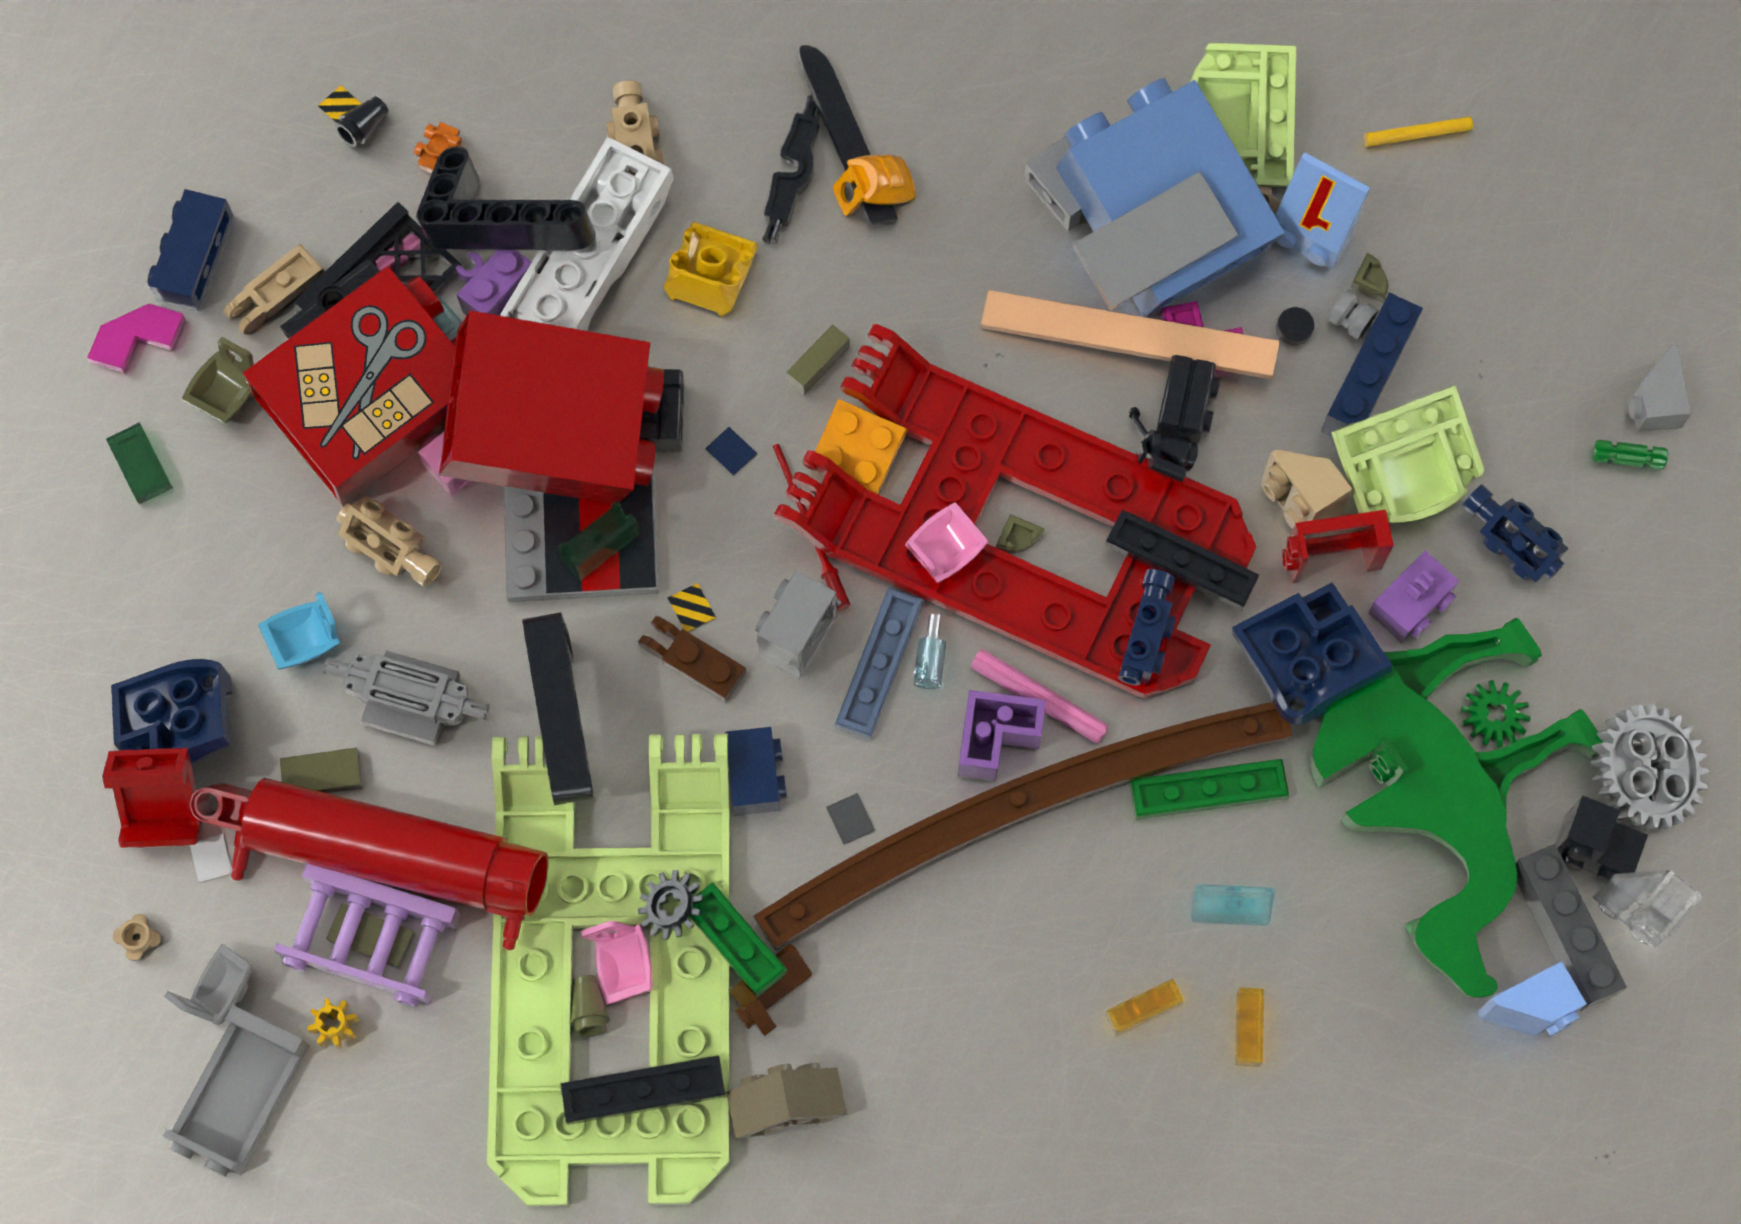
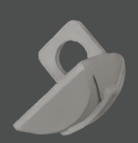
[164,944,253,1025]

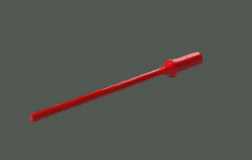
[773,444,851,611]

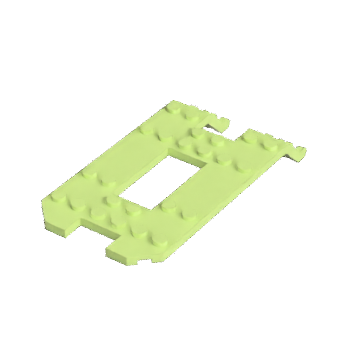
[487,734,730,1207]

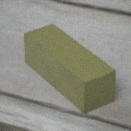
[786,324,850,395]

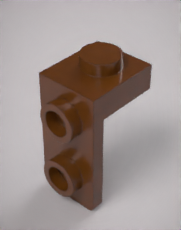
[728,945,812,1036]

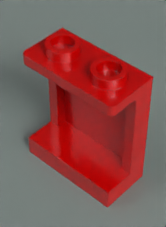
[102,748,202,848]

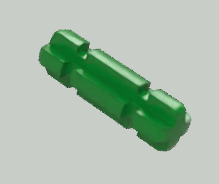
[1592,439,1668,469]

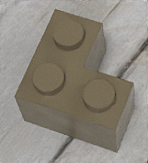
[726,1062,847,1139]

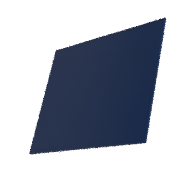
[705,427,757,476]

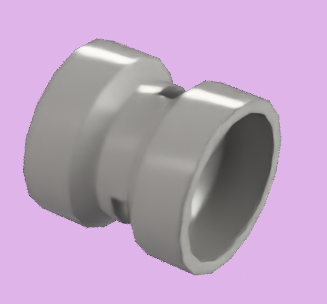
[1327,290,1379,340]

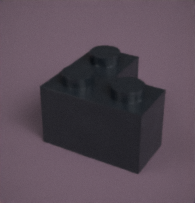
[1555,795,1648,886]

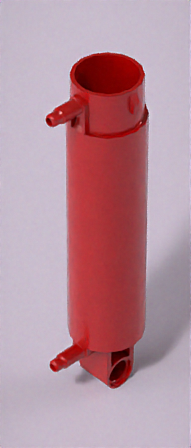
[190,778,549,950]

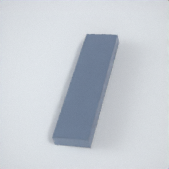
[835,587,924,740]

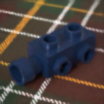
[1461,484,1569,582]
[1118,569,1176,685]

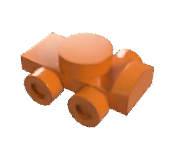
[414,122,463,174]

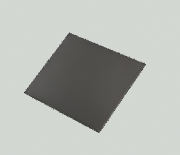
[826,793,875,845]

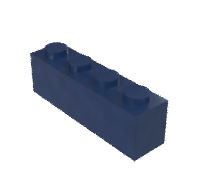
[1321,292,1423,436]

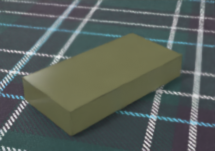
[280,747,362,793]
[326,903,416,969]

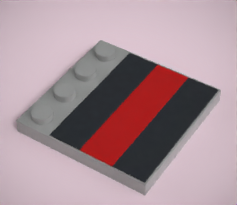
[504,468,659,603]

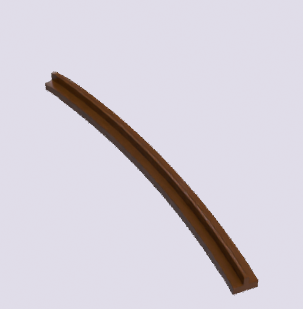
[754,702,1293,951]

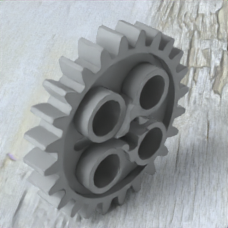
[1590,704,1709,831]

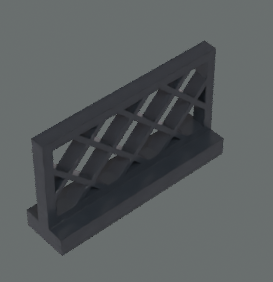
[294,202,462,313]

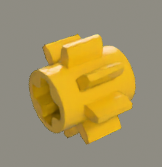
[307,998,359,1049]

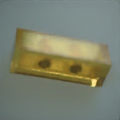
[1105,979,1184,1037]
[1235,987,1264,1067]

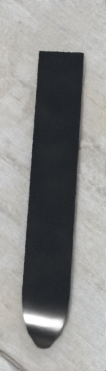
[797,45,898,226]

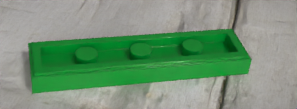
[1129,759,1289,820]

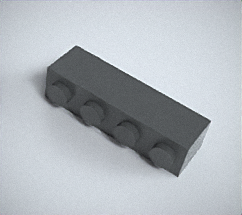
[1516,844,1627,1011]

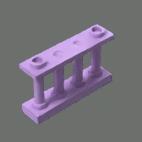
[274,864,461,1007]

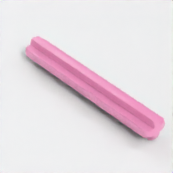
[972,650,1108,743]

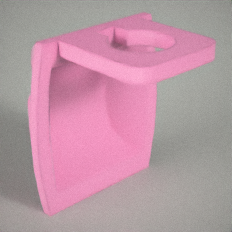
[905,502,989,583]
[581,921,653,1005]

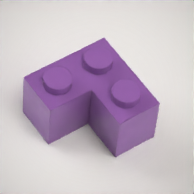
[958,690,1046,781]

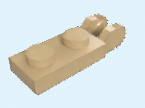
[224,244,325,335]

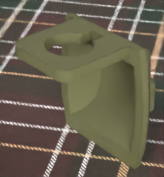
[181,337,254,424]

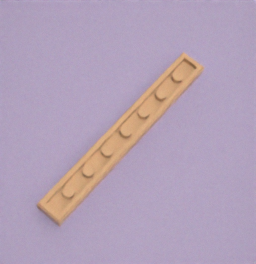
[981,290,1280,380]

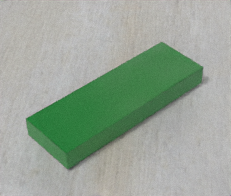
[689,882,788,997]

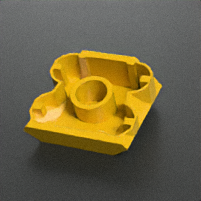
[663,222,759,317]

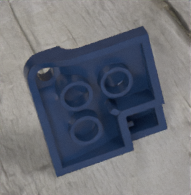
[1232,582,1392,725]
[111,659,232,764]

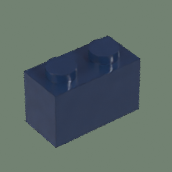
[725,727,787,816]

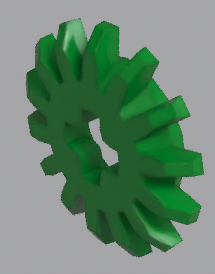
[1461,680,1531,748]

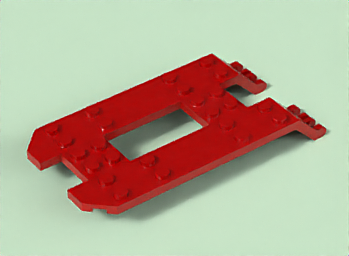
[773,324,1257,699]

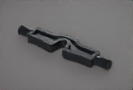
[762,95,820,245]

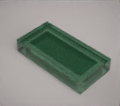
[106,422,173,505]

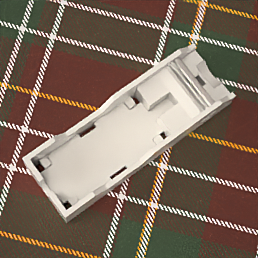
[500,137,674,331]

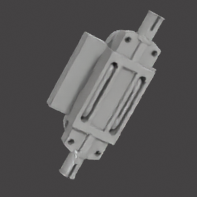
[322,650,489,746]

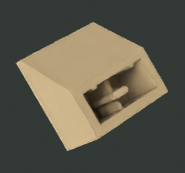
[1261,449,1353,538]

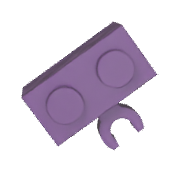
[456,250,532,316]
[1368,550,1459,643]

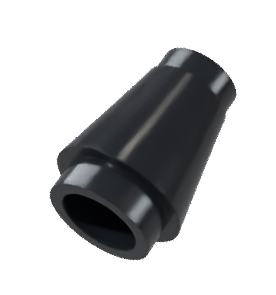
[335,96,389,147]

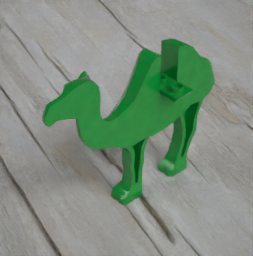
[1310,618,1603,998]

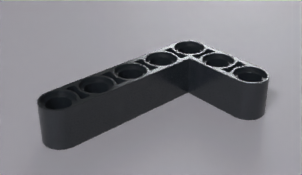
[416,146,596,250]
[522,612,594,806]

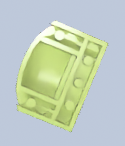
[1191,43,1296,188]
[1331,385,1484,523]

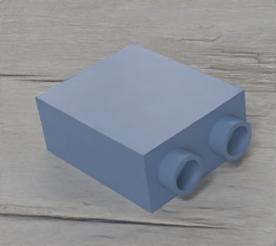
[1056,78,1285,317]

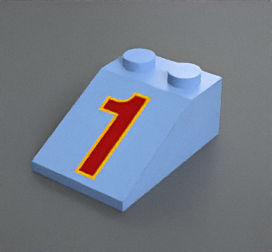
[1275,152,1370,269]

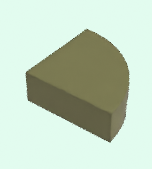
[1350,253,1389,303]
[995,514,1045,554]

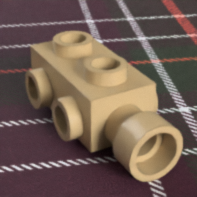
[606,81,664,176]
[337,496,442,587]

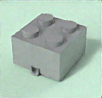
[755,570,842,679]

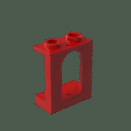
[1282,509,1394,583]

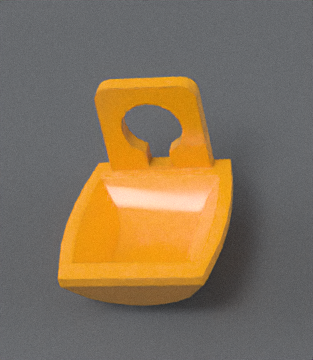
[833,154,916,215]

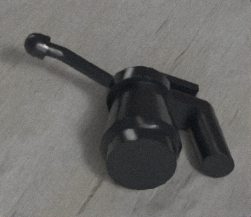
[1129,407,1198,482]

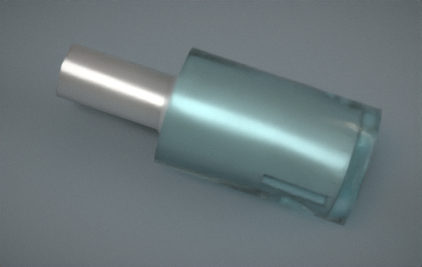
[913,614,946,689]

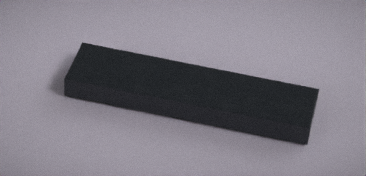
[1105,509,1259,611]
[560,1056,726,1125]

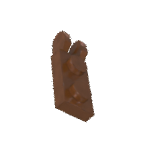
[638,616,746,702]

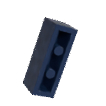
[147,189,234,311]

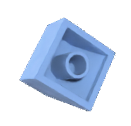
[1477,961,1587,1037]

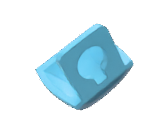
[258,592,340,670]

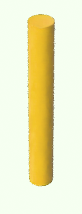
[1364,116,1473,147]

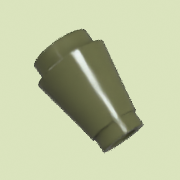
[570,975,610,1037]

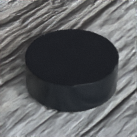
[1276,307,1315,346]

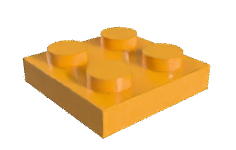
[815,399,908,495]

